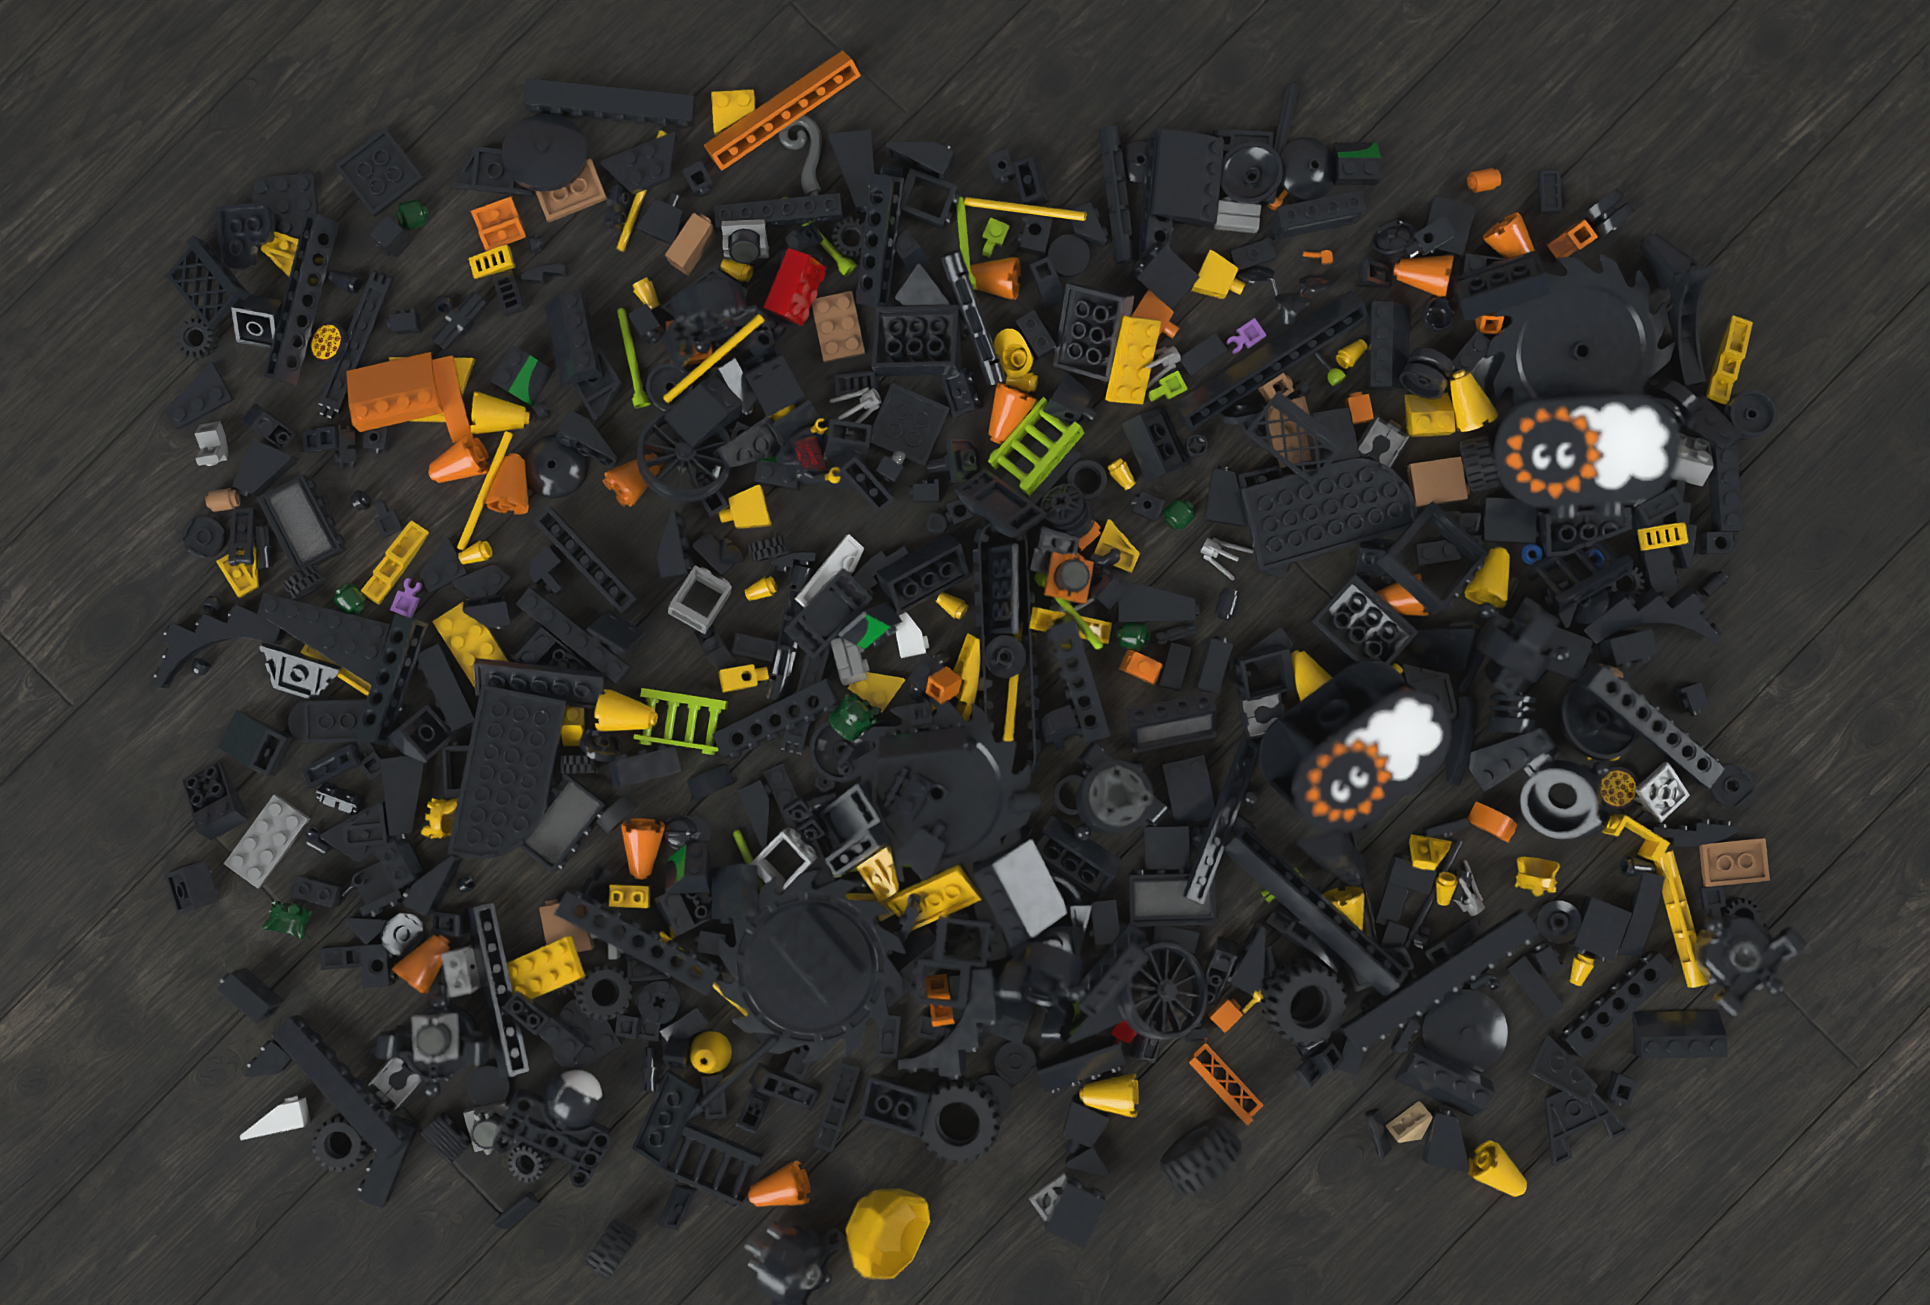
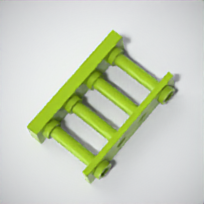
[988,397,1084,497]
[634,688,728,755]

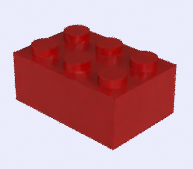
[764,248,826,326]

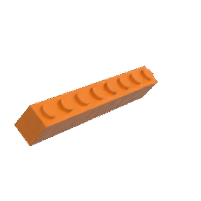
[704,50,861,171]

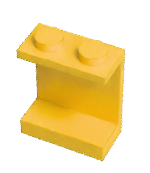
[1601,813,1670,862]

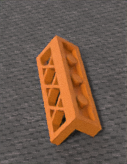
[1187,1042,1264,1126]

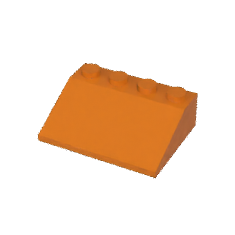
[347,352,443,432]

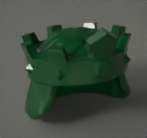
[829,693,882,741]
[263,901,312,939]

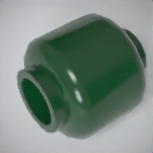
[396,199,429,230]
[1163,499,1195,530]
[334,582,366,615]
[1117,622,1150,651]

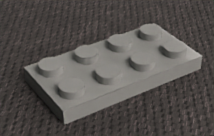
[224,794,310,888]

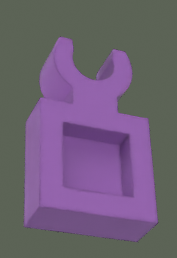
[1226,318,1267,354]
[390,578,422,618]

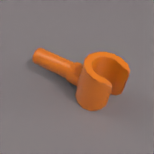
[1267,189,1288,210]
[1303,250,1333,264]

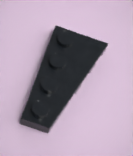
[1467,728,1556,792]

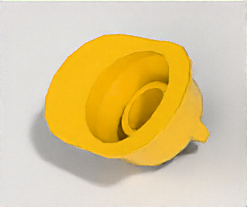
[994,329,1034,378]

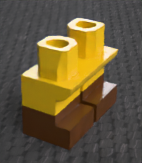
[609,883,653,908]

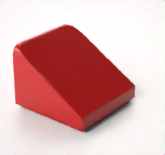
[1110,1021,1137,1044]

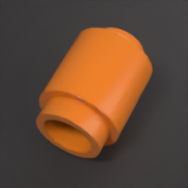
[1467,168,1501,193]

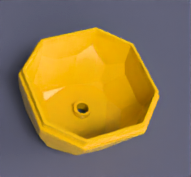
[846,1188,930,1279]

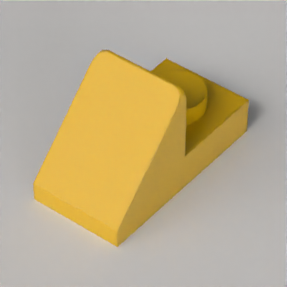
[561,706,585,746]

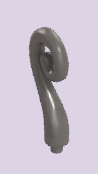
[779,115,822,196]

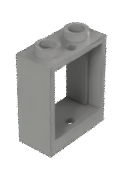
[668,565,732,634]
[750,827,818,894]
[441,945,481,997]

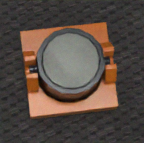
[1044,552,1094,604]

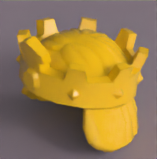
[421,797,459,839]
[1514,856,1560,897]

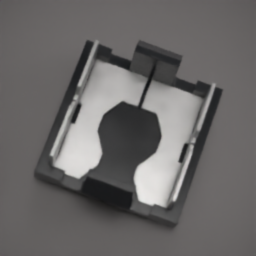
[1357,415,1411,468]
[1238,693,1288,740]
[367,1056,426,1112]

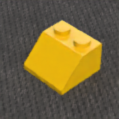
[1405,393,1455,437]

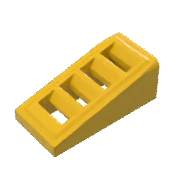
[469,245,516,279]
[1637,522,1688,551]

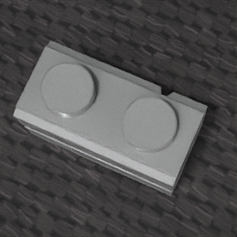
[1214,197,1261,233]
[831,638,870,685]

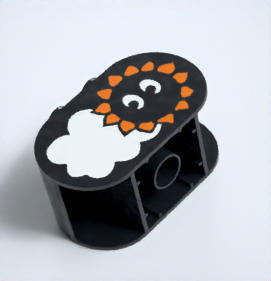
[1494,392,1680,517]
[1259,660,1451,833]

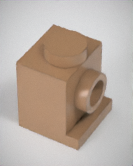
[1258,373,1295,404]

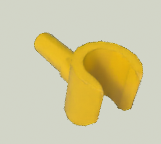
[1242,988,1264,1013]

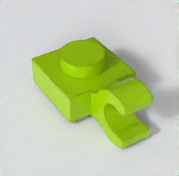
[982,218,1010,258]
[1147,371,1188,402]

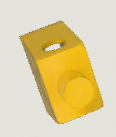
[1191,250,1246,299]
[719,485,772,529]
[718,664,769,693]

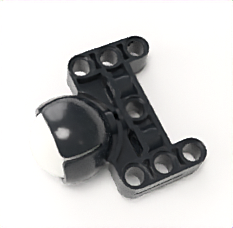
[492,1070,611,1188]

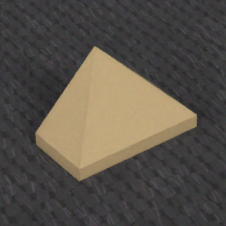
[1385,1101,1433,1143]

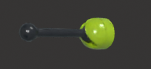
[1314,351,1346,387]

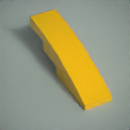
[1706,316,1753,404]
[361,520,429,605]
[1029,607,1112,644]
[953,633,980,721]

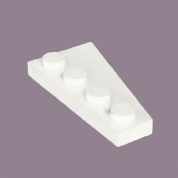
[795,534,864,606]

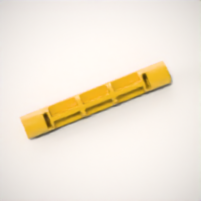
[1653,849,1708,987]

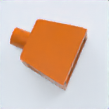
[1132,290,1179,339]
[1119,650,1164,686]

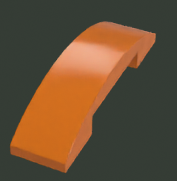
[432,355,474,443]

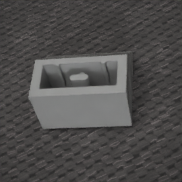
[1671,433,1713,486]

